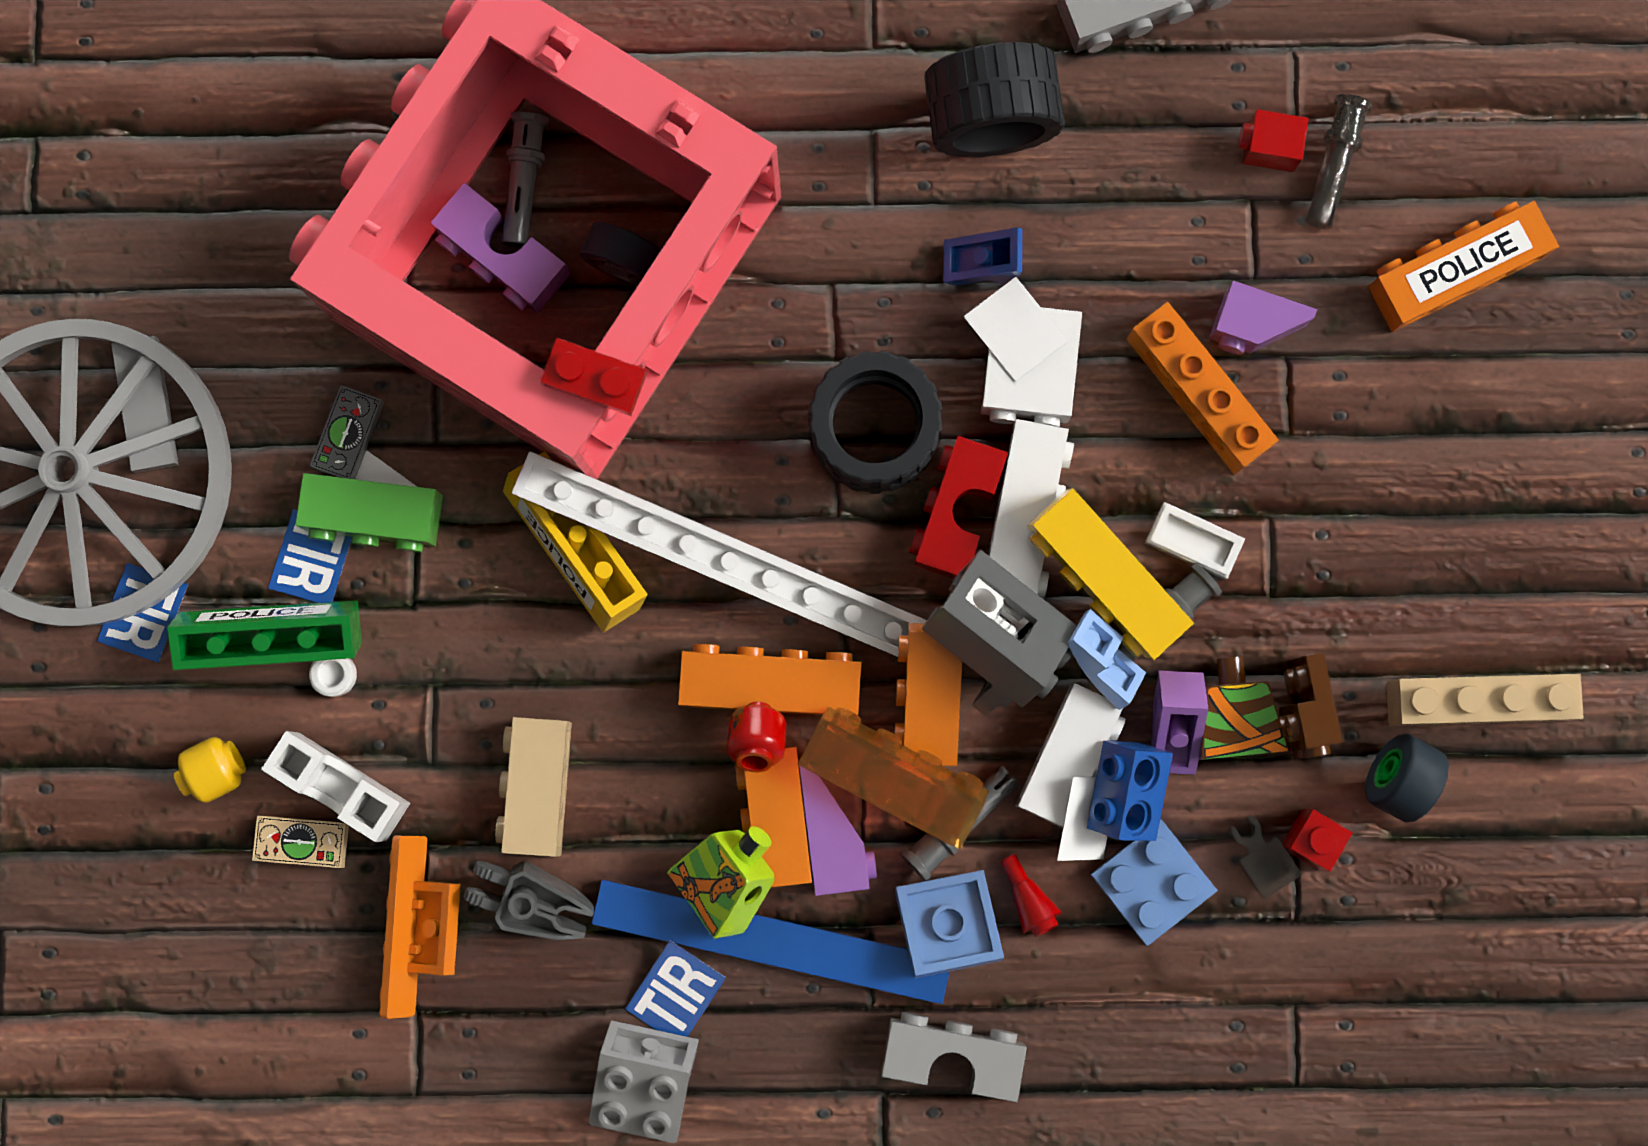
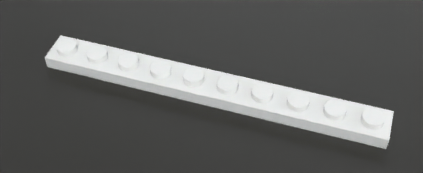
[512,451,927,657]

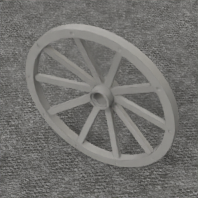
[0,319,232,627]

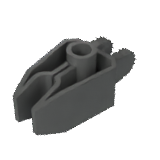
[463,860,594,940]

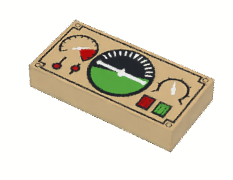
[252,816,349,868]

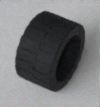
[924,42,1065,157]
[808,351,943,494]

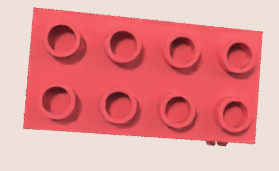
[289,0,781,479]

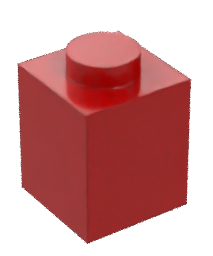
[1238,109,1309,172]
[1280,809,1353,872]

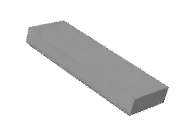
[111,336,179,473]

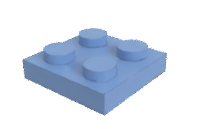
[1090,819,1217,946]
[895,870,1004,979]

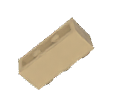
[495,717,572,857]

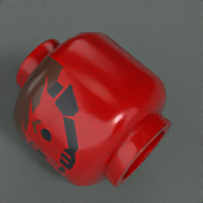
[726,702,787,773]

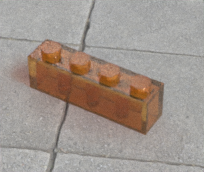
[798,707,989,850]

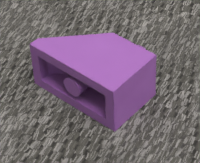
[1209,281,1317,355]
[1151,670,1208,775]

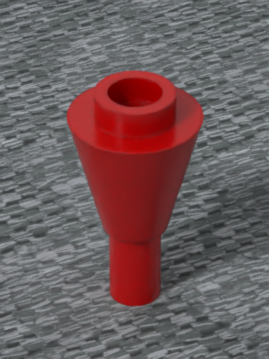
[1000,854,1063,937]

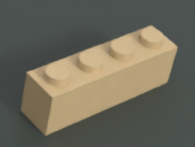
[1386,674,1583,726]

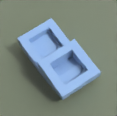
[1068,609,1146,710]

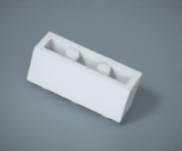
[1015,683,1126,828]

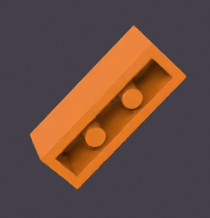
[894,623,962,766]
[735,747,812,887]

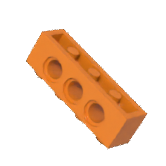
[1126,302,1279,475]

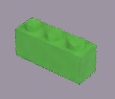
[296,473,443,553]

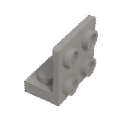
[589,1020,699,1143]

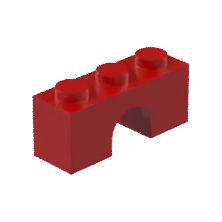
[909,436,1008,579]

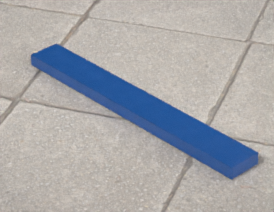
[592,879,949,1004]

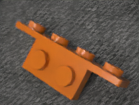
[380,835,461,1019]

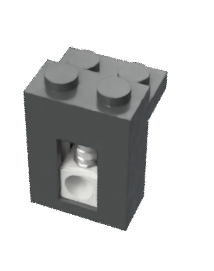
[922,550,1077,716]

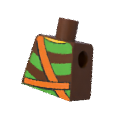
[1199,656,1288,760]

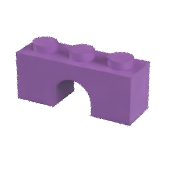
[430,183,570,314]

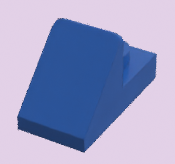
[943,227,1022,286]

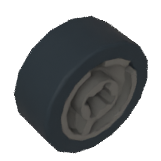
[579,222,661,287]

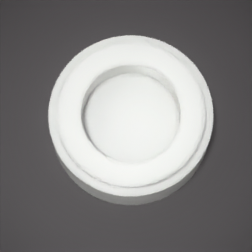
[309,659,357,697]

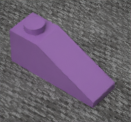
[799,759,877,896]

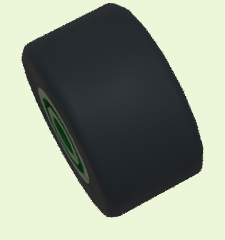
[1365,733,1449,823]

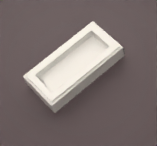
[1145,502,1245,580]

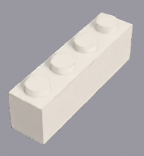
[988,419,1074,598]

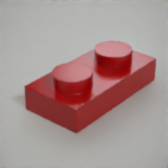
[540,338,647,416]

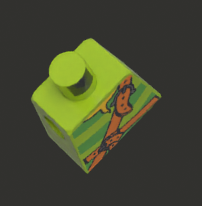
[667,826,775,939]

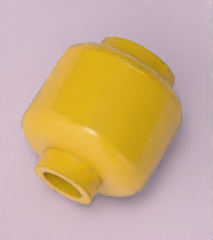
[174,737,246,803]

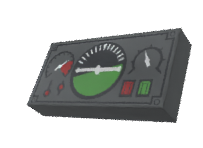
[310,385,384,479]

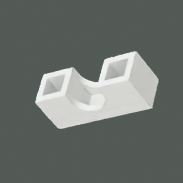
[261,731,410,842]

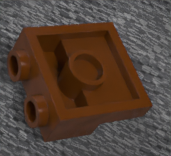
[1279,652,1343,760]

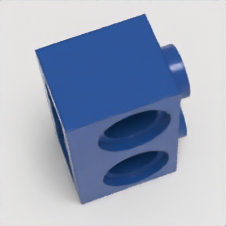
[1087,740,1173,841]

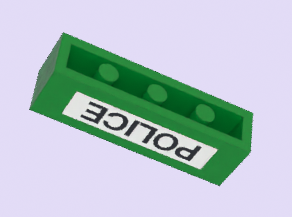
[167,601,362,670]

